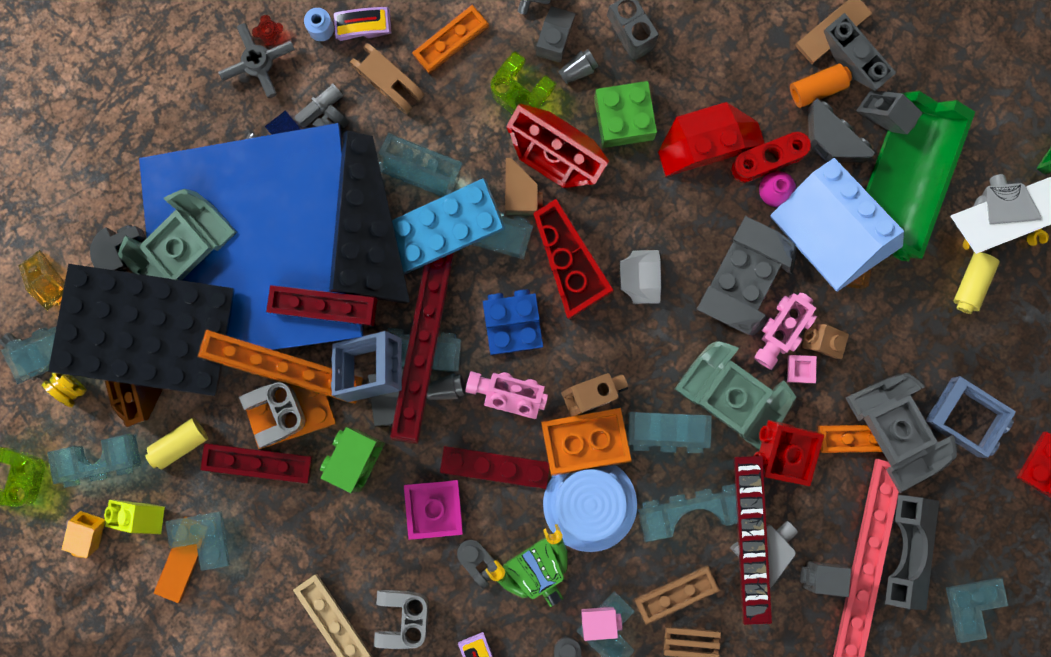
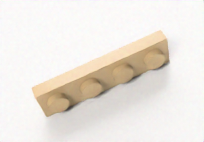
[293,574,373,657]

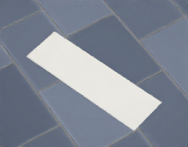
[951,177,1051,254]

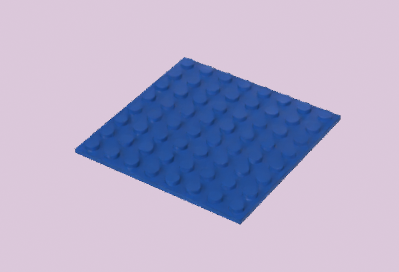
[139,123,363,350]

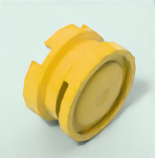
[42,373,87,408]

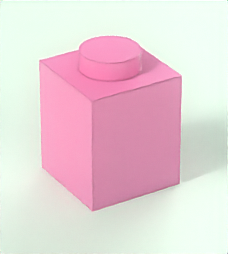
[581,607,622,641]

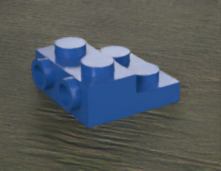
[483,289,543,355]

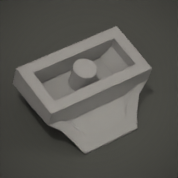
[620,250,661,304]

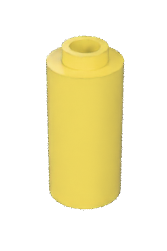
[953,252,1000,314]
[145,418,208,470]

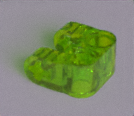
[490,51,557,115]
[0,447,45,507]

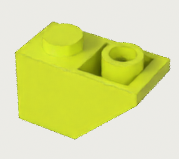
[104,500,165,534]

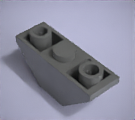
[824,13,896,91]
[808,98,875,163]

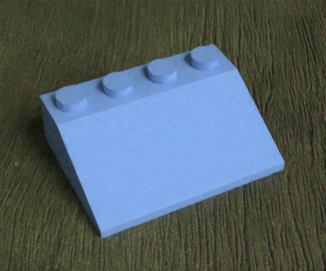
[770,158,904,292]

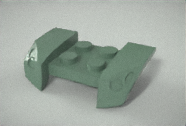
[118,189,237,280]
[675,341,796,451]

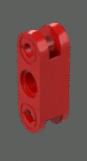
[731,132,811,183]

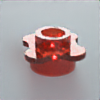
[252,15,283,46]

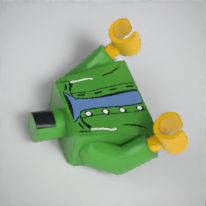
[485,524,568,607]

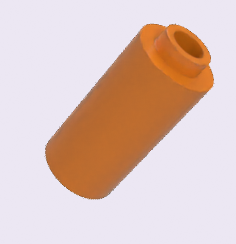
[790,63,852,108]

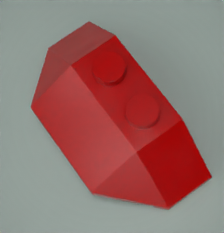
[658,102,765,177]
[506,104,609,188]

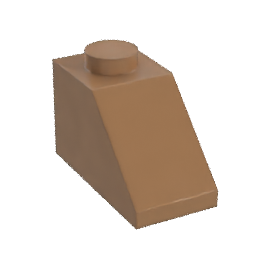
[505,158,543,216]

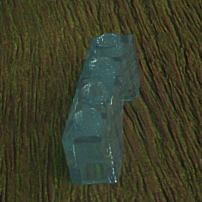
[637,484,737,542]

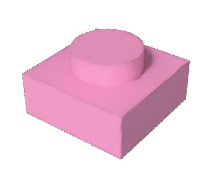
[787,355,817,384]

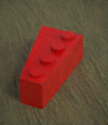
[533,199,615,320]

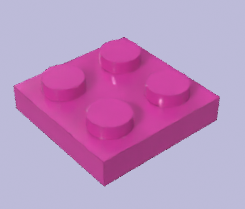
[404,480,463,540]

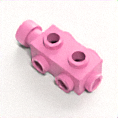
[754,292,817,370]
[465,371,548,419]

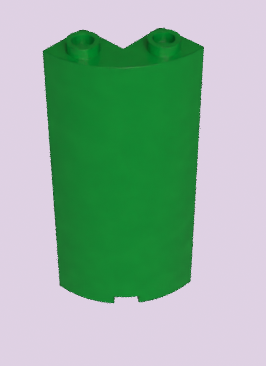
[866,91,975,262]

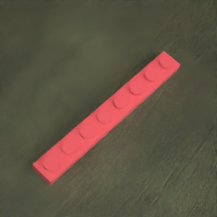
[833,459,899,657]

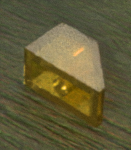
[18,250,65,311]

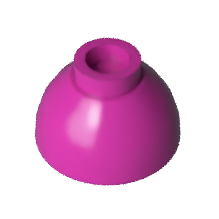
[759,171,796,208]

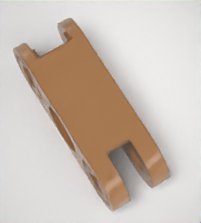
[349,43,425,115]

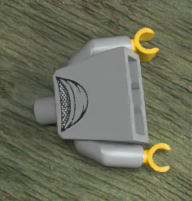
[963,174,1049,250]

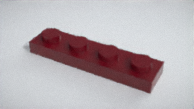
[266,285,377,326]
[200,443,313,484]
[440,446,549,489]

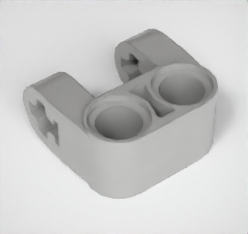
[239,382,306,448]
[374,590,429,649]

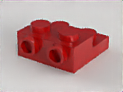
[753,420,824,486]
[1017,432,1051,498]

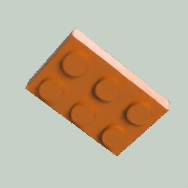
[246,384,337,450]
[541,408,631,476]

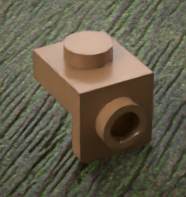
[802,323,849,359]

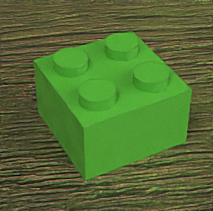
[594,81,657,148]

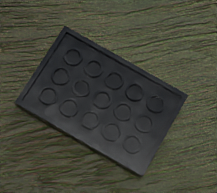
[48,263,235,397]

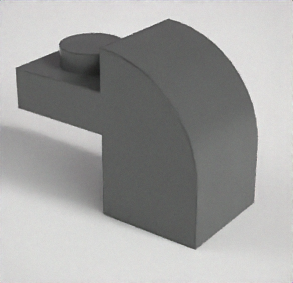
[90,225,146,272]

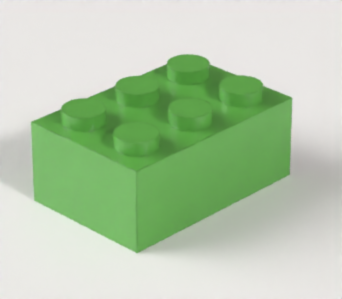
[320,427,385,493]

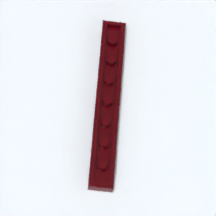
[390,252,454,444]

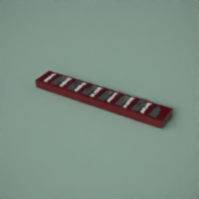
[734,456,772,625]

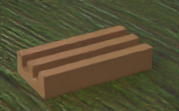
[663,626,721,657]

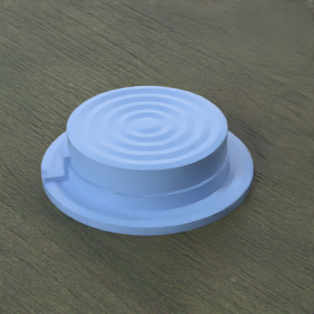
[543,465,637,552]

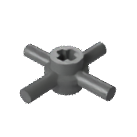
[218,23,295,98]

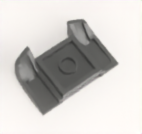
[697,216,797,335]
[846,373,957,493]

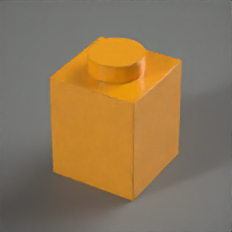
[61,511,105,558]

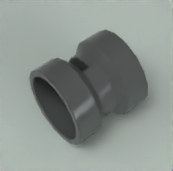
[312,105,349,129]

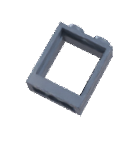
[331,331,402,402]
[925,376,1016,458]

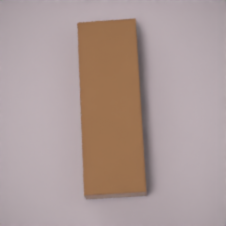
[795,0,872,64]
[634,566,720,625]

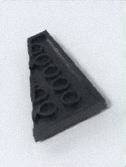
[329,130,410,304]

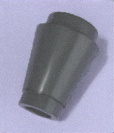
[559,49,599,84]
[427,373,466,400]

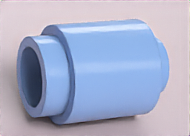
[304,8,334,41]

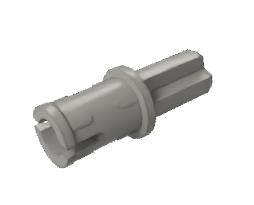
[295,83,343,128]

